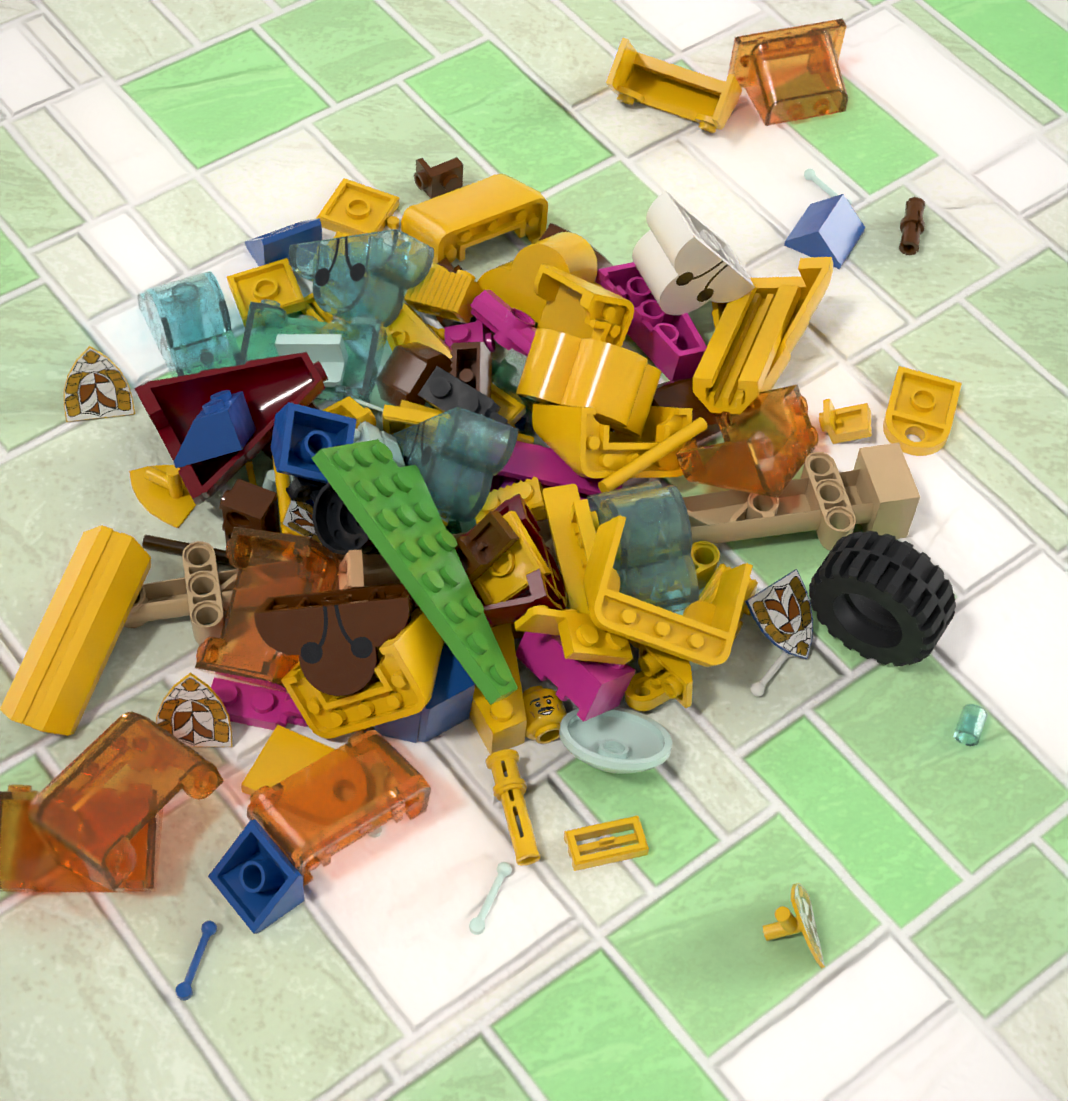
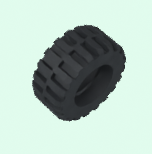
[809,531,956,666]

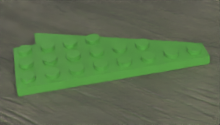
[311,439,518,705]

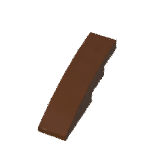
[407,510,519,623]

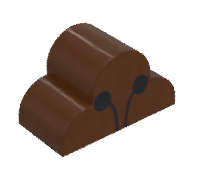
[254,583,416,696]

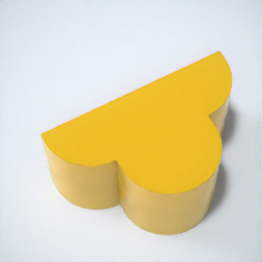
[477,232,603,323]
[516,328,662,437]

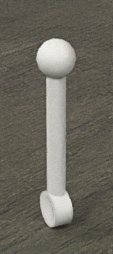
[751,650,794,696]

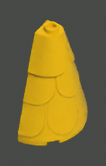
[711,257,834,411]

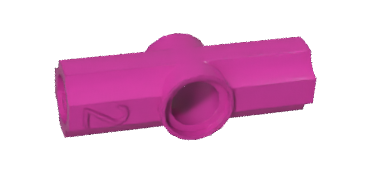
[470,290,536,360]

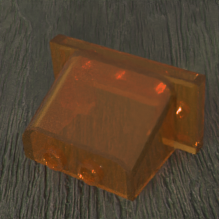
[728,19,848,126]

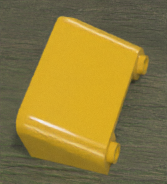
[401,173,548,267]
[496,264,634,411]
[532,404,693,478]
[281,606,444,739]

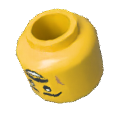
[523,686,567,744]

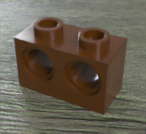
[220,479,280,558]

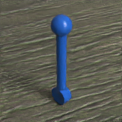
[175,920,217,1001]

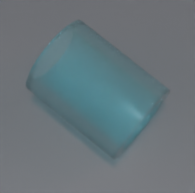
[954,704,988,746]

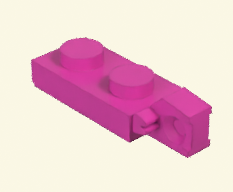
[211,677,307,730]

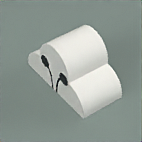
[632,190,755,315]

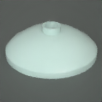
[559,707,672,774]

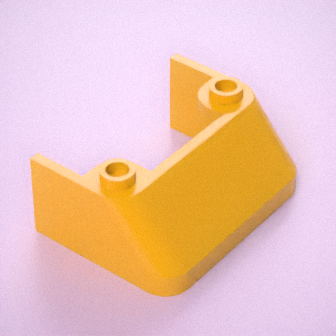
[606,37,742,133]
[583,515,753,667]

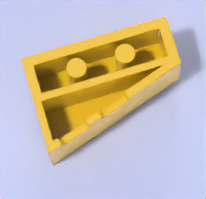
[465,623,527,754]

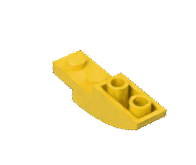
[619,590,693,708]

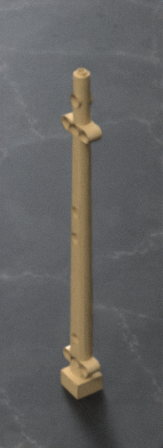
[124,442,920,647]

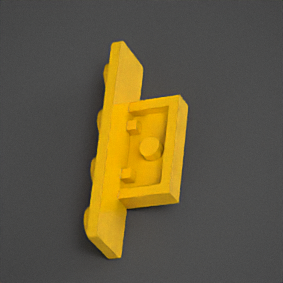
[542,484,599,614]
[514,605,635,665]

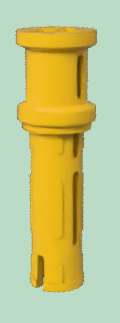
[485,749,541,866]

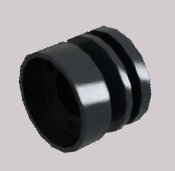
[312,482,381,555]

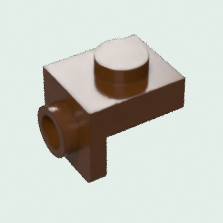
[414,157,464,199]

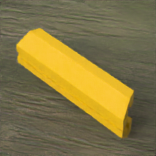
[693,284,801,415]
[0,525,151,736]

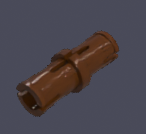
[899,197,925,255]

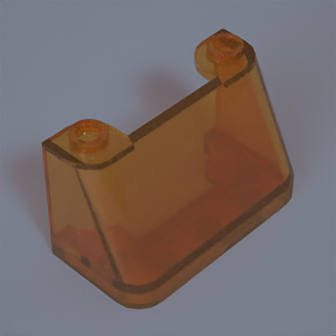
[195,526,340,693]
[28,712,224,891]
[247,729,431,886]

